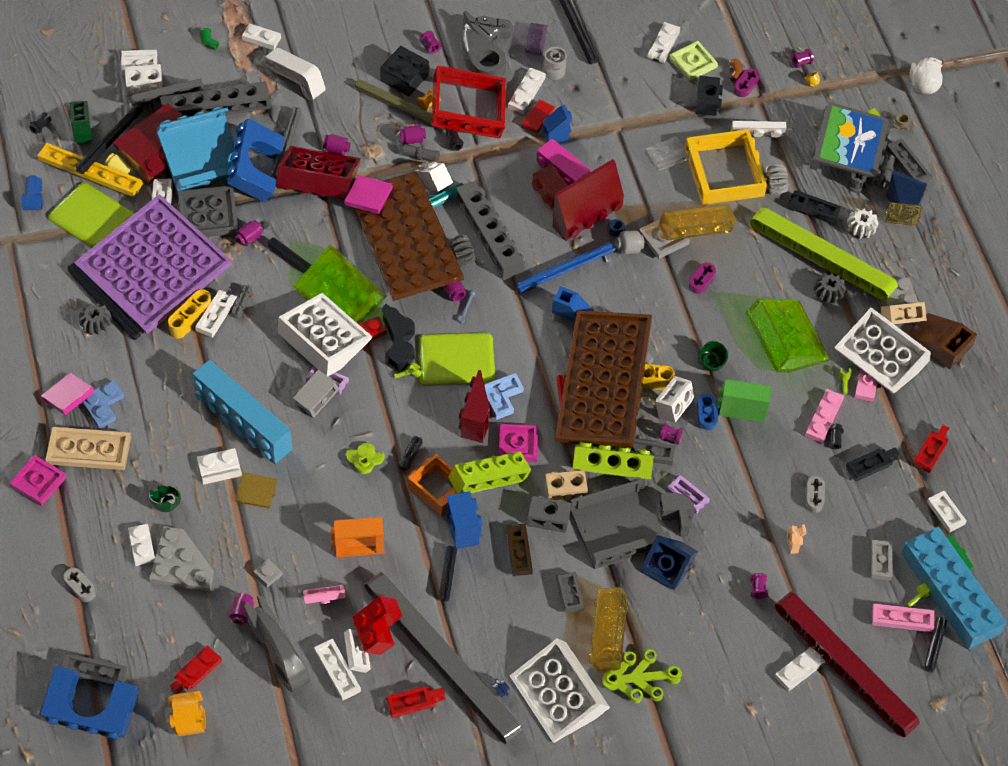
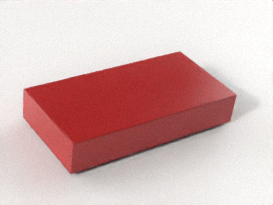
[522,100,555,134]

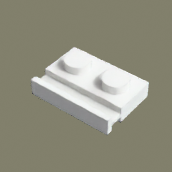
[121,50,158,75]
[197,448,242,485]

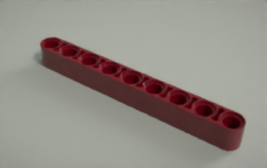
[775,592,920,737]

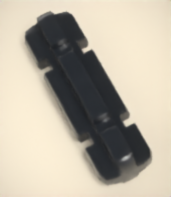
[399,436,423,471]

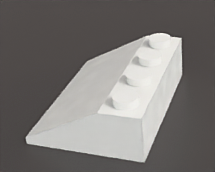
[278,293,372,376]
[834,308,930,394]
[510,638,610,743]

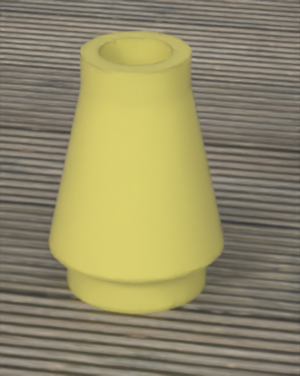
[105,153,133,175]

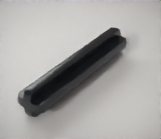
[268,237,313,274]
[439,545,457,602]
[923,616,947,672]

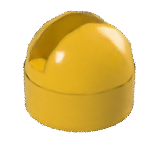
[805,71,820,86]

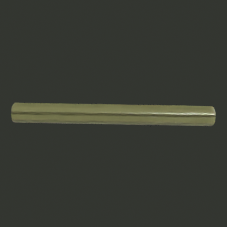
[355,79,445,130]

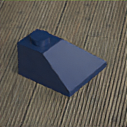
[886,171,928,218]
[640,535,698,590]

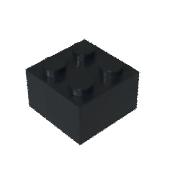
[380,45,429,96]

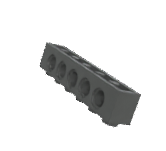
[160,81,271,118]
[456,181,525,280]

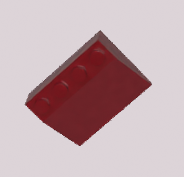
[112,103,183,185]
[276,146,361,200]
[552,159,624,241]

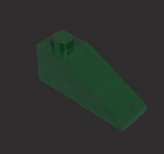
[70,101,93,144]

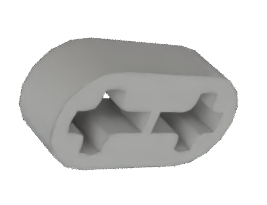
[806,476,825,513]
[64,568,96,602]

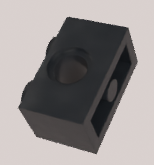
[695,75,723,116]

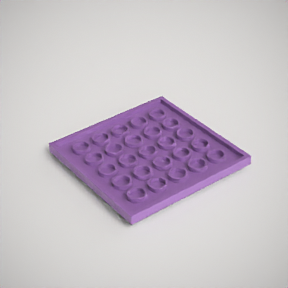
[74,194,232,334]

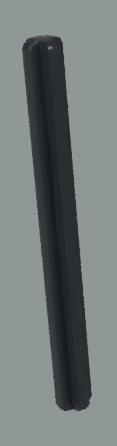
[559,0,598,65]
[76,104,143,174]
[67,263,141,340]

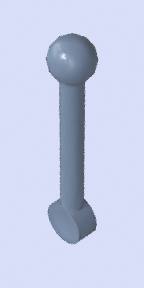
[458,290,476,324]

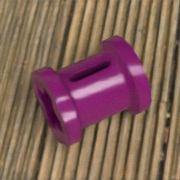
[420,31,442,54]
[791,48,814,68]
[660,423,683,445]
[750,573,768,599]

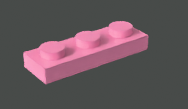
[805,389,844,444]
[872,604,934,632]

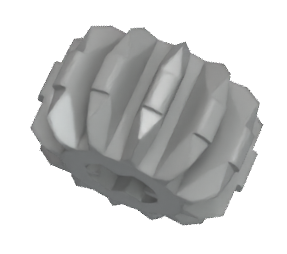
[765,164,789,195]

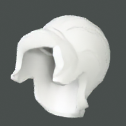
[909,57,943,95]

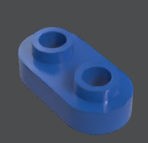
[697,393,718,430]

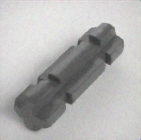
[231,285,252,318]

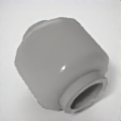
[616,230,644,255]

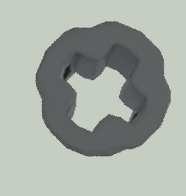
[848,172,867,193]

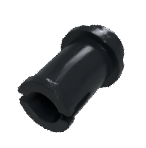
[29,112,51,134]
[446,129,463,151]
[828,423,844,450]

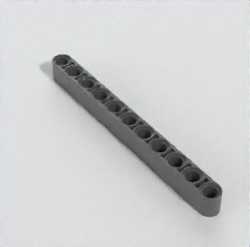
[364,572,523,744]

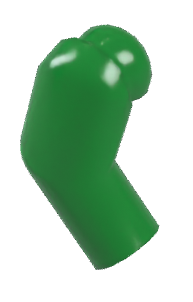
[200,28,219,50]

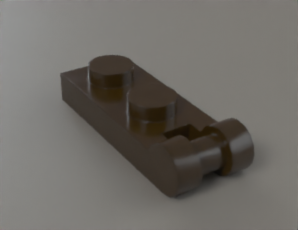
[506,524,533,576]

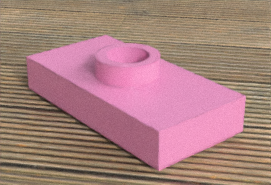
[854,369,877,402]
[303,585,346,604]

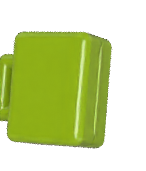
[48,182,135,248]
[417,333,495,385]

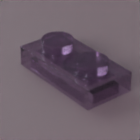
[525,23,548,55]

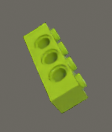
[573,442,654,479]

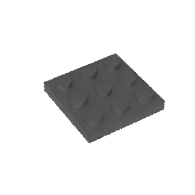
[178,186,238,237]

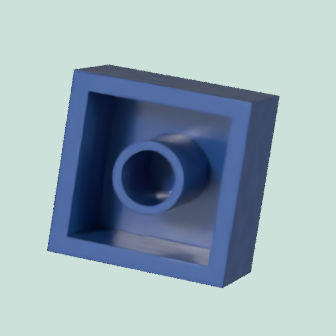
[446,491,482,549]

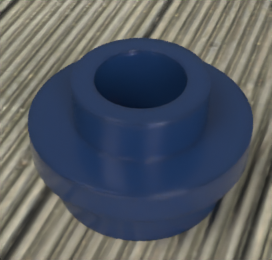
[607,219,626,237]
[492,678,510,698]

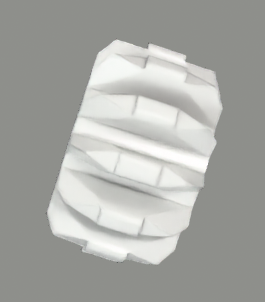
[847,208,878,239]

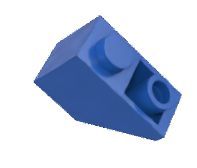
[543,104,572,143]
[552,286,594,322]

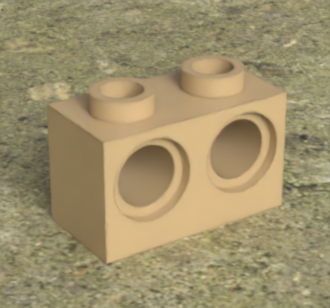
[881,302,927,324]
[545,470,588,502]

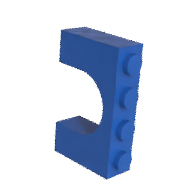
[227,118,285,202]
[40,666,139,740]

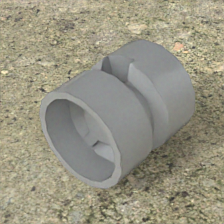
[543,47,567,80]

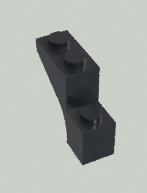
[382,304,415,372]

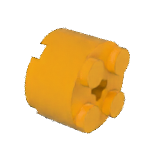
[168,690,206,736]

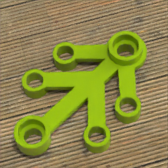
[602,649,682,703]

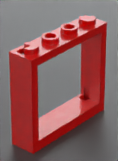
[431,65,506,139]

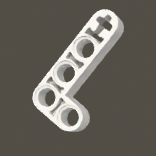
[263,48,325,101]

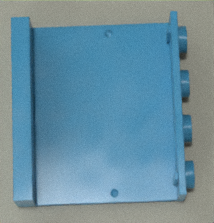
[156,107,234,192]

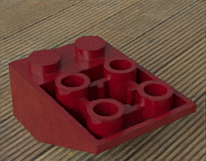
[458,370,490,443]

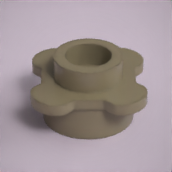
[893,113,911,130]

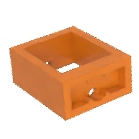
[408,454,457,517]
[330,517,384,558]

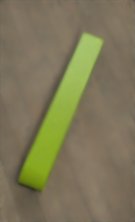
[750,207,898,300]

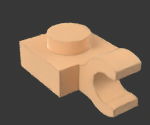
[786,524,807,554]

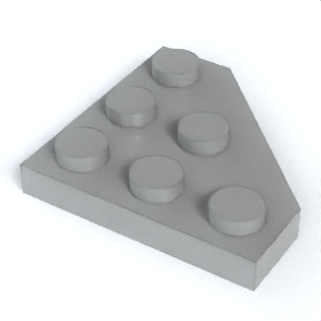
[149,526,214,592]

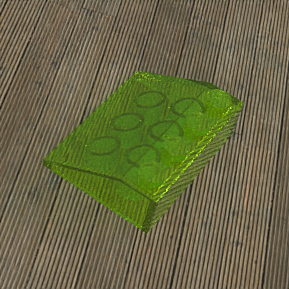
[293,245,387,323]
[746,299,830,373]

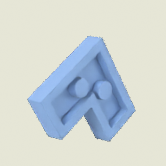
[484,373,524,420]

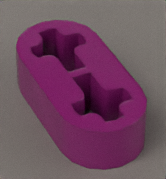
[734,69,759,97]
[689,263,716,294]

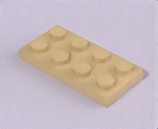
[46,427,131,470]

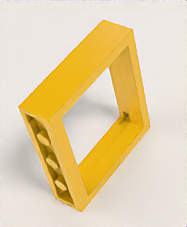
[685,129,768,205]

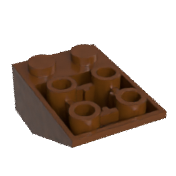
[907,313,977,369]

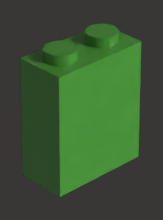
[717,379,772,423]

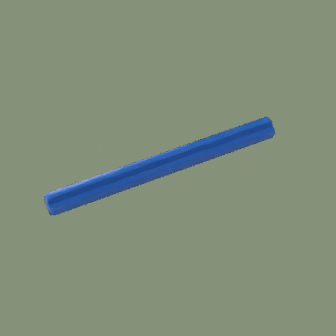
[516,242,615,292]

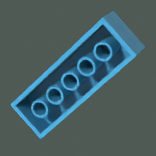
[193,360,292,464]
[901,526,1007,650]

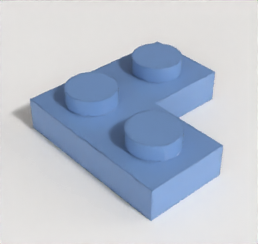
[82,380,124,429]

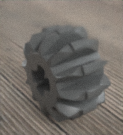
[450,234,475,267]
[814,272,846,304]
[79,303,111,335]

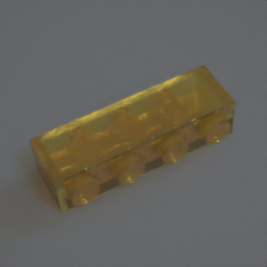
[658,204,737,241]
[589,587,628,671]

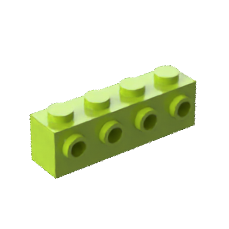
[448,451,531,494]

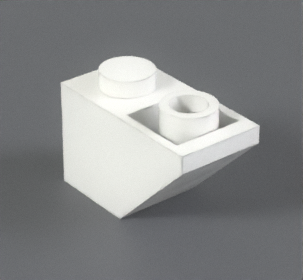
[415,161,453,191]

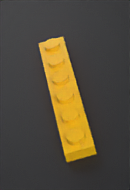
[37,143,143,197]

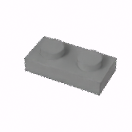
[871,540,892,581]

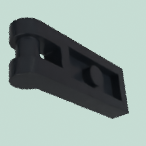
[787,190,841,223]

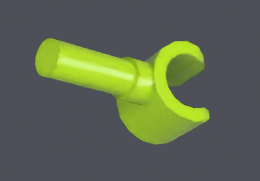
[394,363,422,379]
[839,367,851,395]
[907,583,930,608]

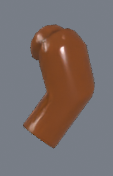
[728,58,743,83]

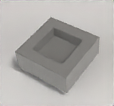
[253,559,282,588]

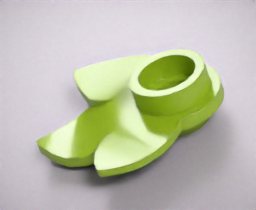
[346,442,385,474]

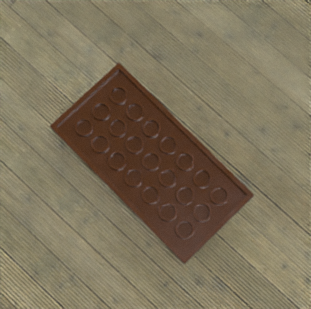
[353,171,464,301]
[555,310,652,448]

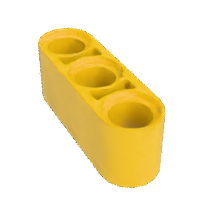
[168,290,211,339]
[642,364,675,390]

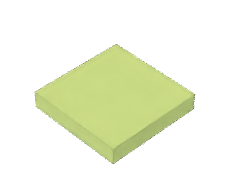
[669,41,718,81]

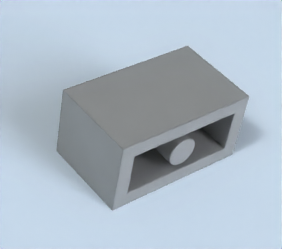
[293,369,339,418]

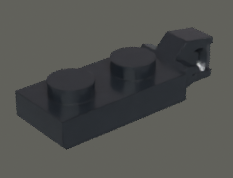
[846,447,900,482]

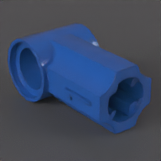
[22,175,43,210]

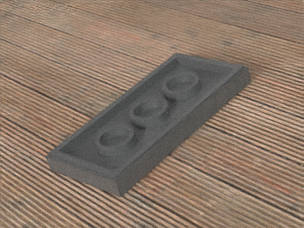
[130,78,203,105]

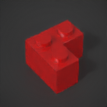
[352,596,403,655]

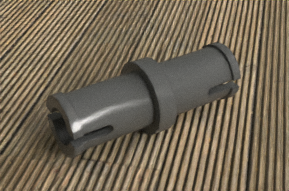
[402,144,440,162]
[878,155,895,188]

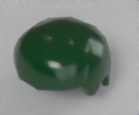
[697,341,728,372]
[149,485,181,512]

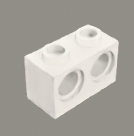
[125,64,163,94]
[655,376,695,422]

